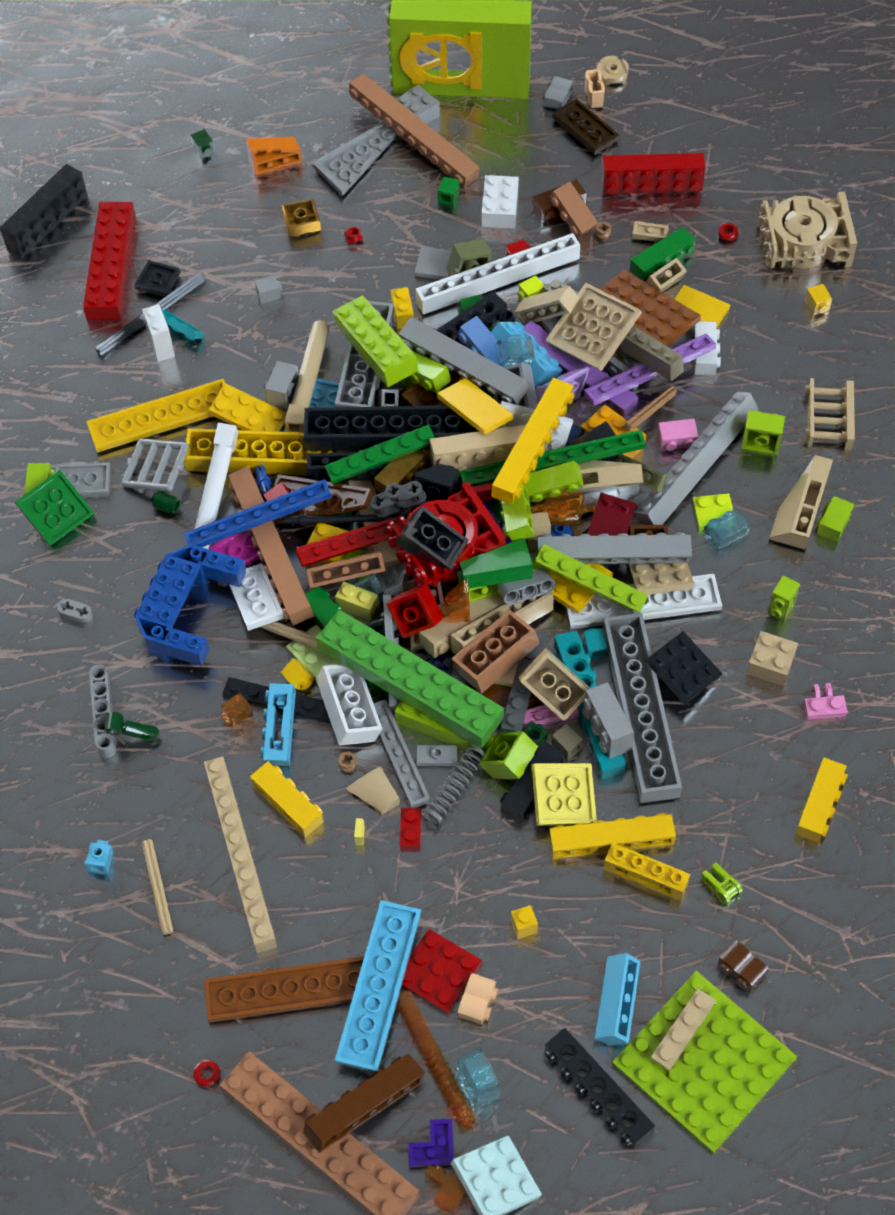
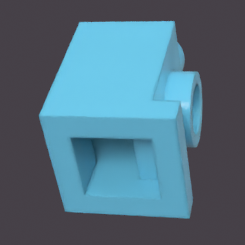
[84,840,114,874]

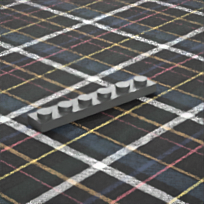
[501,631,546,732]

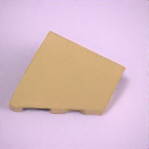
[347,767,400,814]

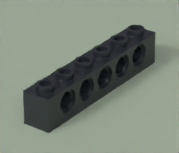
[412,292,507,359]
[545,1027,655,1149]

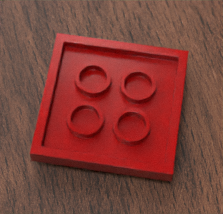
[401,928,482,1015]

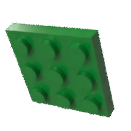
[15,470,95,547]

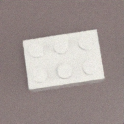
[482,175,519,229]

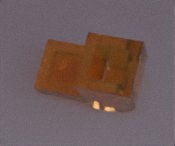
[425,1164,464,1215]

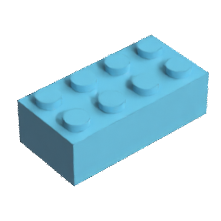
[491,322,562,387]

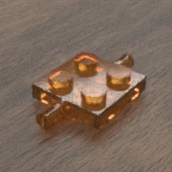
[531,493,595,526]

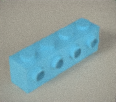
[595,953,640,1046]

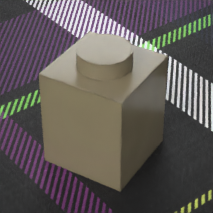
[551,724,583,760]

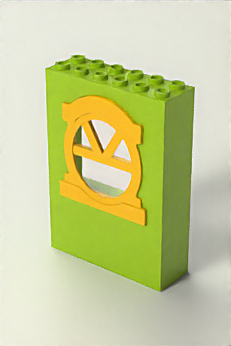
[387,0,532,99]

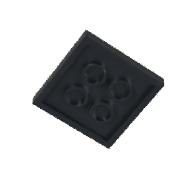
[645,631,723,705]

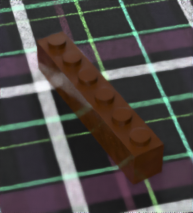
[303,1053,425,1153]

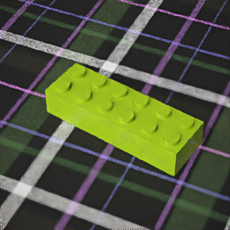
[332,295,419,387]

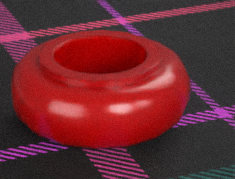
[718,223,739,241]
[193,1060,220,1087]

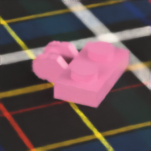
[804,683,848,720]

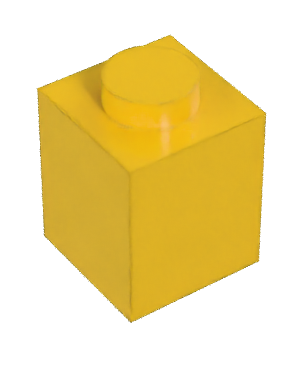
[805,284,832,315]
[280,658,316,691]
[511,905,538,939]

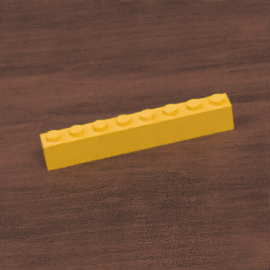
[491,378,575,505]

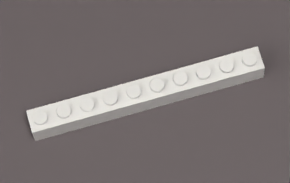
[416,233,580,314]

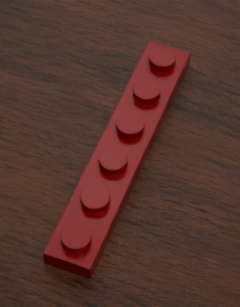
[295,515,402,568]

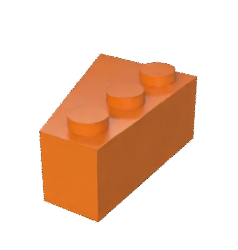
[246,137,302,176]

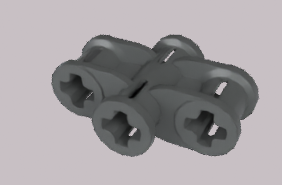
[370,481,427,518]

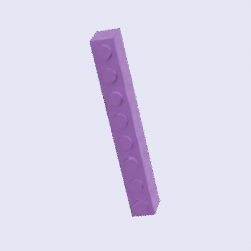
[524,321,638,419]

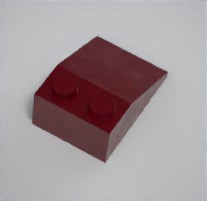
[587,492,637,536]

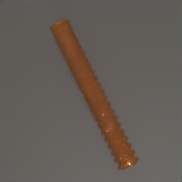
[397,991,477,1129]

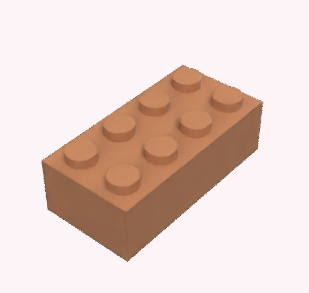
[451,609,540,694]

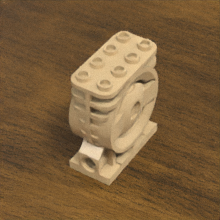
[757,191,858,268]

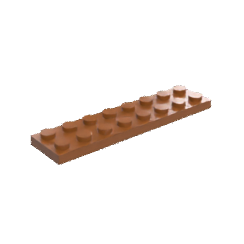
[204,956,364,1023]

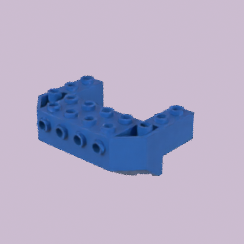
[134,544,246,666]

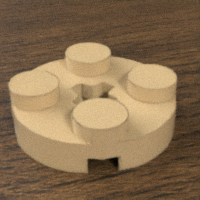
[597,56,629,85]

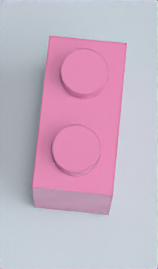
[657,419,699,451]

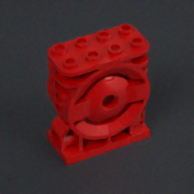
[386,482,506,588]

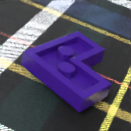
[408,1119,454,1168]

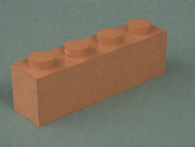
[306,550,386,588]

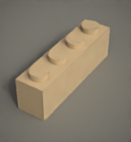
[514,285,579,325]

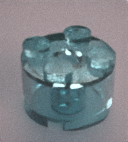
[495,334,535,367]

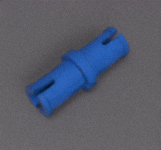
[254,466,271,500]

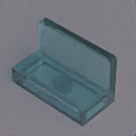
[354,573,383,595]

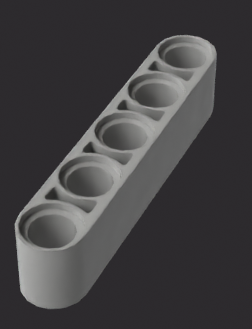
[89,664,116,758]

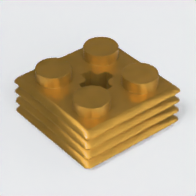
[281,199,321,236]

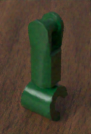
[105,712,159,742]

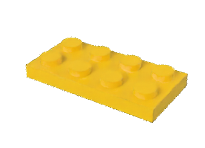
[208,383,287,432]

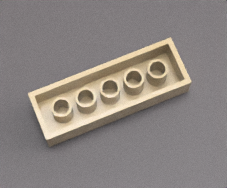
[430,424,526,477]

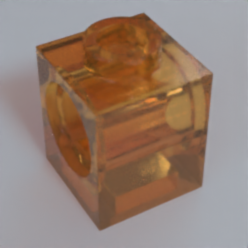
[220,693,253,728]

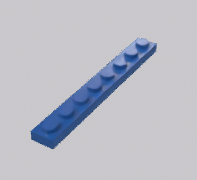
[184,479,332,547]

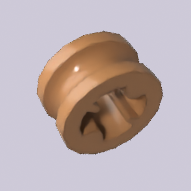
[596,222,611,239]
[338,752,356,772]

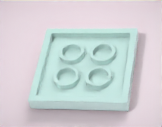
[451,1135,542,1215]

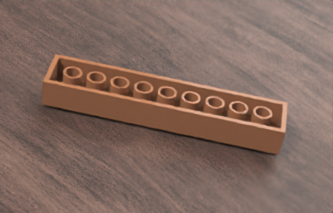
[220,1051,420,1215]

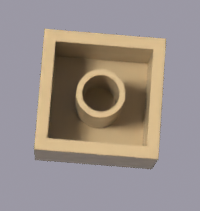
[746,631,798,686]

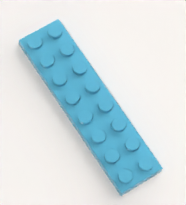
[335,900,421,1073]

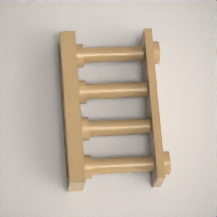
[805,378,855,450]

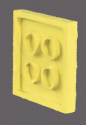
[532,763,597,826]

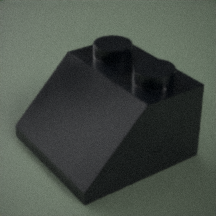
[415,464,459,501]

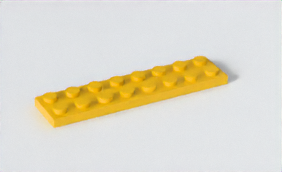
[86,378,225,453]

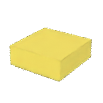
[354,818,365,846]

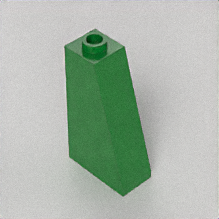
[457,538,533,589]

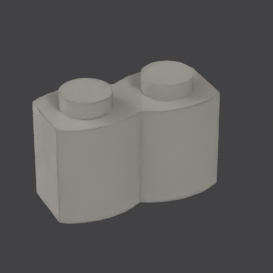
[542,76,574,110]

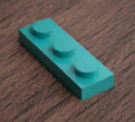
[161,309,205,341]

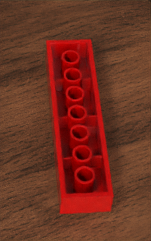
[83,201,136,320]

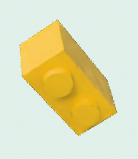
[391,287,414,330]

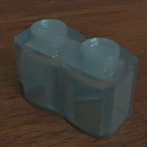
[705,509,751,549]

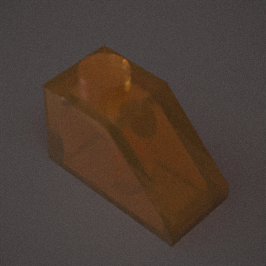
[442,580,470,623]

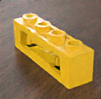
[603,843,690,901]

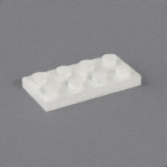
[497,401,573,451]
[229,563,284,631]

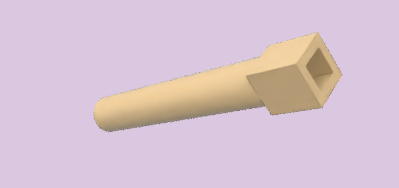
[285,320,330,433]

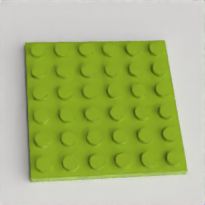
[612,971,797,1154]

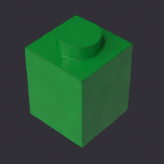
[438,177,460,206]

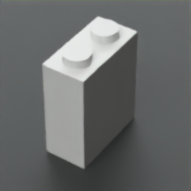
[142,304,175,362]

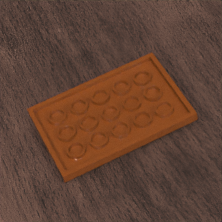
[599,269,701,346]

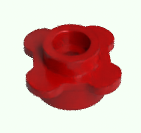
[344,227,363,244]

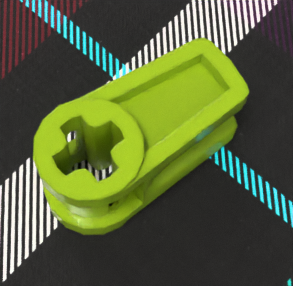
[701,862,743,904]

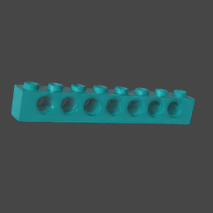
[554,630,628,780]

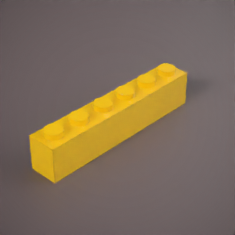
[549,813,676,859]

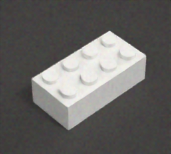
[316,664,382,746]

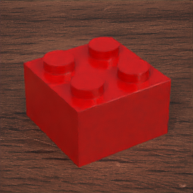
[386,584,444,638]

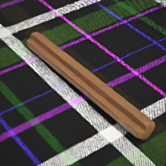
[624,386,677,432]

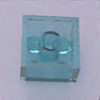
[455,1048,501,1111]

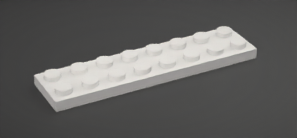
[566,574,722,630]

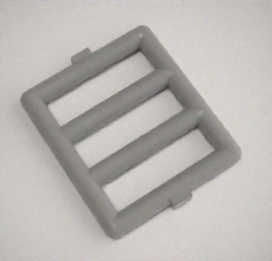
[121,439,189,492]

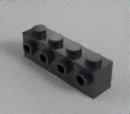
[307,452,383,481]

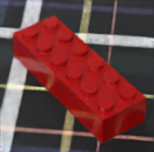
[601,153,706,194]

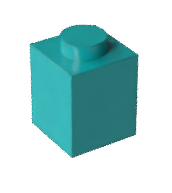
[583,628,608,660]

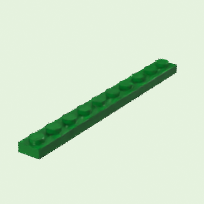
[460,430,646,487]

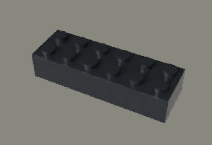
[0,164,87,258]

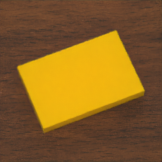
[675,285,731,329]

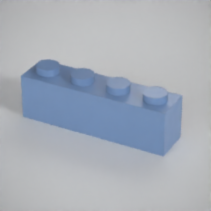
[457,316,516,367]

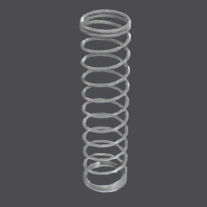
[422,745,485,824]

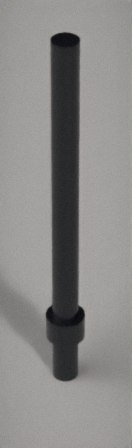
[284,514,398,526]

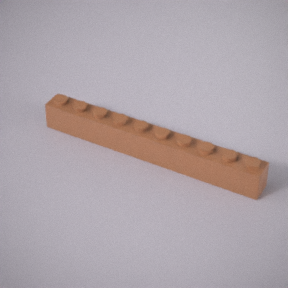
[349,73,480,188]
[228,466,314,625]

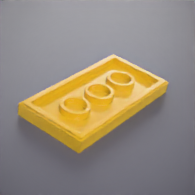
[437,378,513,435]

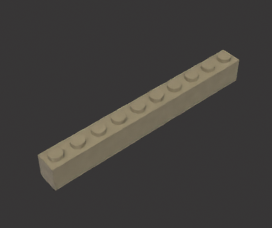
[543,279,684,381]

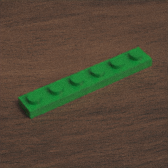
[325,425,435,484]

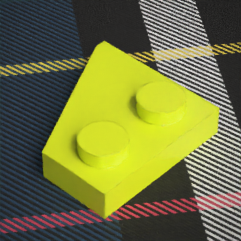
[692,493,733,531]

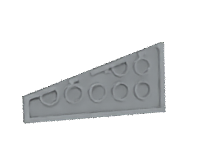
[313,122,397,196]

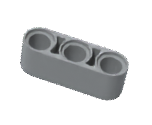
[496,569,555,605]

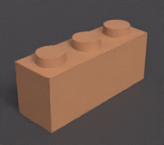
[550,181,598,239]

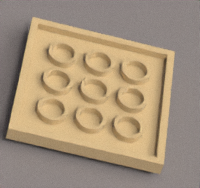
[545,283,642,371]

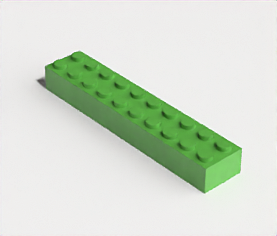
[316,610,504,749]

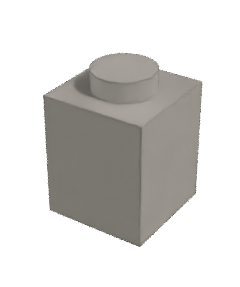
[255,275,283,304]

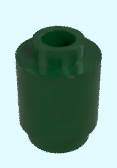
[151,491,180,514]

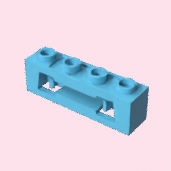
[260,683,296,766]

